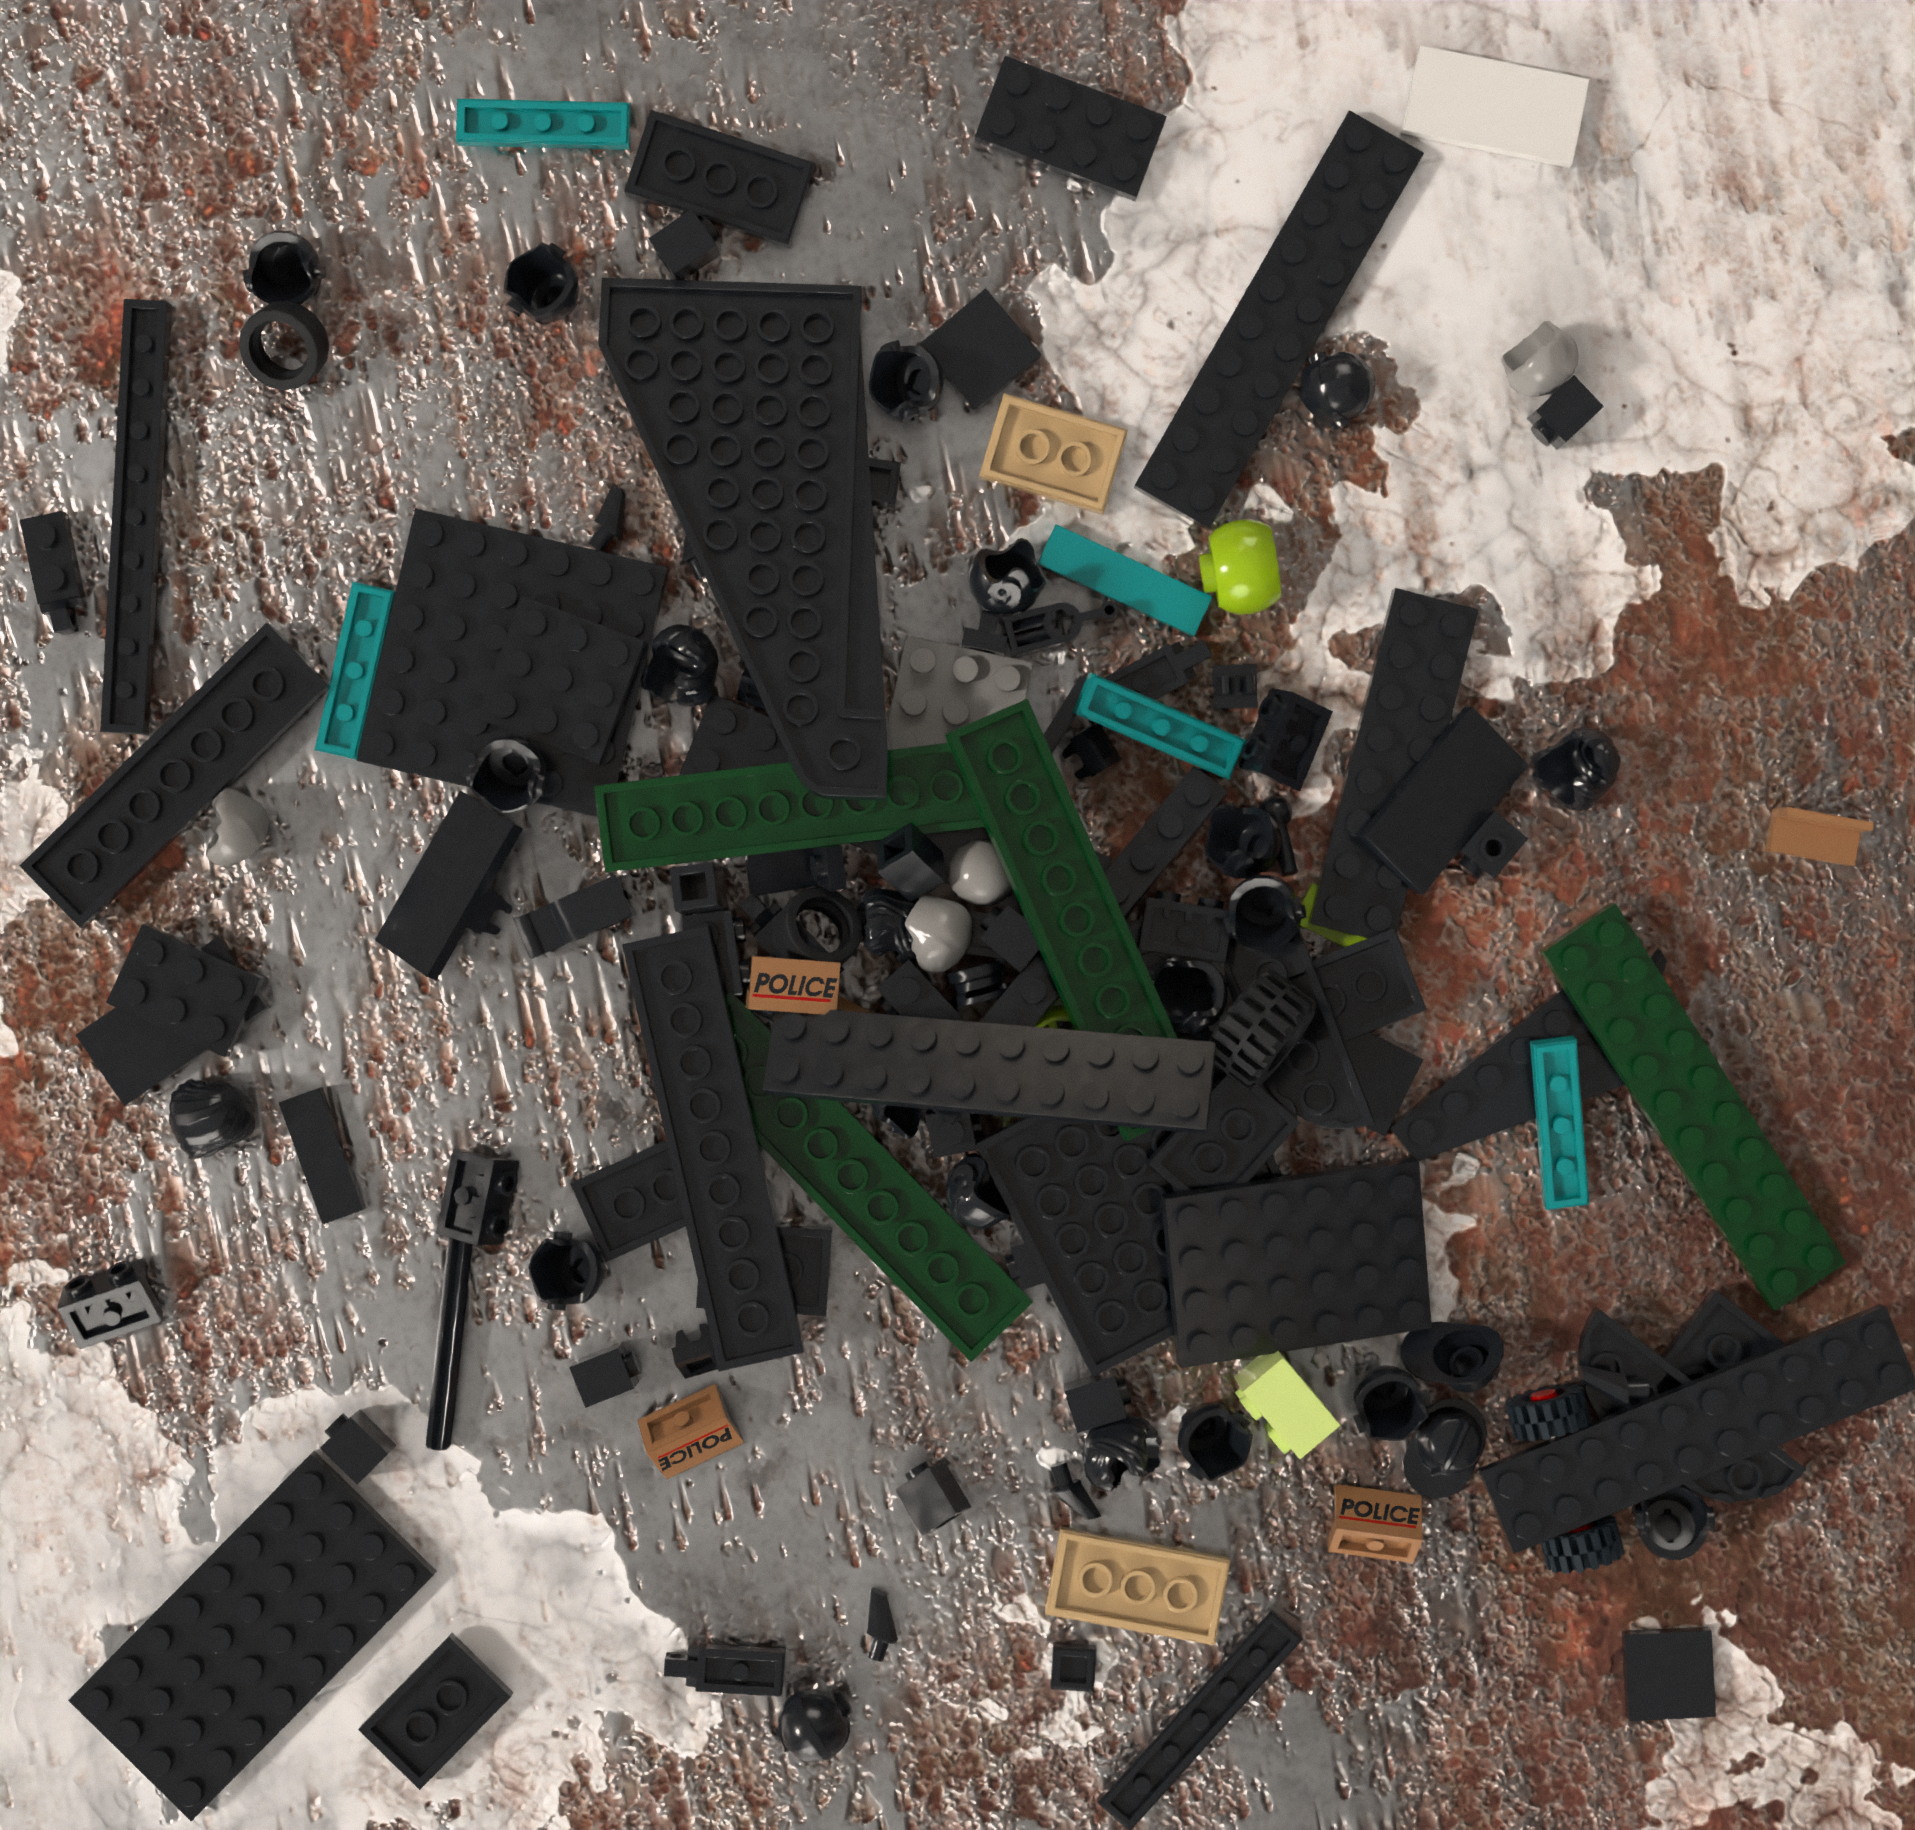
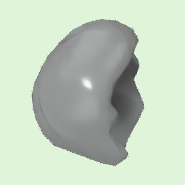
[1501,321,1579,397]
[205,788,269,866]
[905,895,973,973]

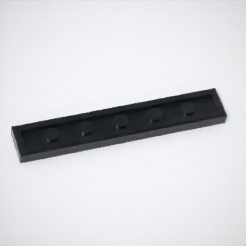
[1097,1607,1303,1830]

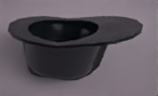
[1400,1321,1504,1393]
[1403,1398,1487,1499]

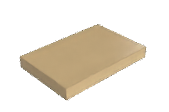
[979,393,1128,515]

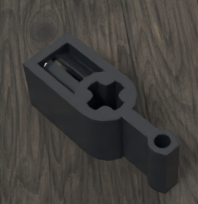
[1002,601,1119,658]
[513,875,637,959]

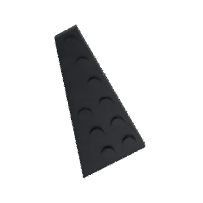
[1389,987,1625,1161]

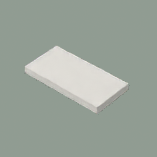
[1401,45,1590,168]

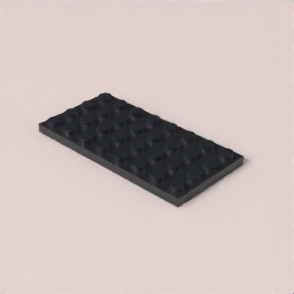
[68,1451,437,1821]

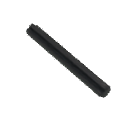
[426,1238,473,1451]

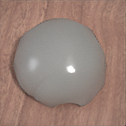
[948,840,1013,906]

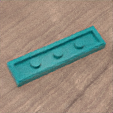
[456,98,632,150]
[1037,524,1212,637]
[314,581,395,760]
[1072,672,1246,780]
[1530,1035,1589,1210]

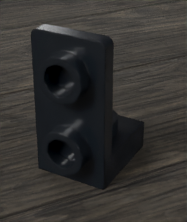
[745,845,847,896]

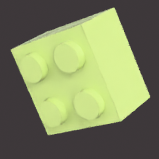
[1234,1351,1341,1459]

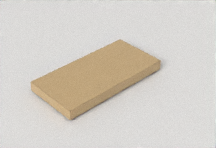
[1045,1526,1231,1646]

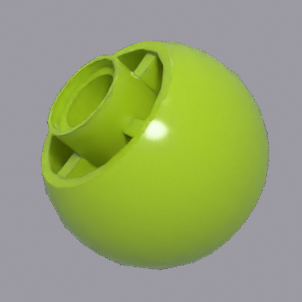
[1199,519,1281,615]

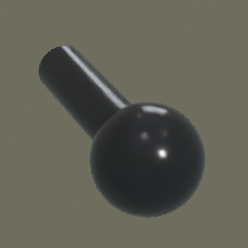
[1258,796,1298,877]

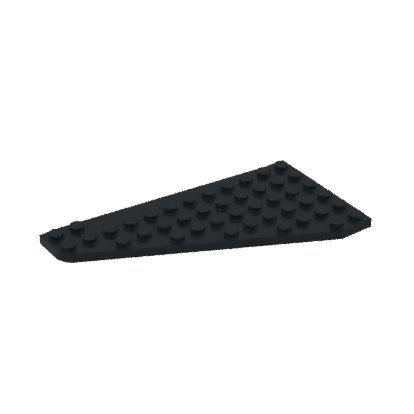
[598,278,888,801]

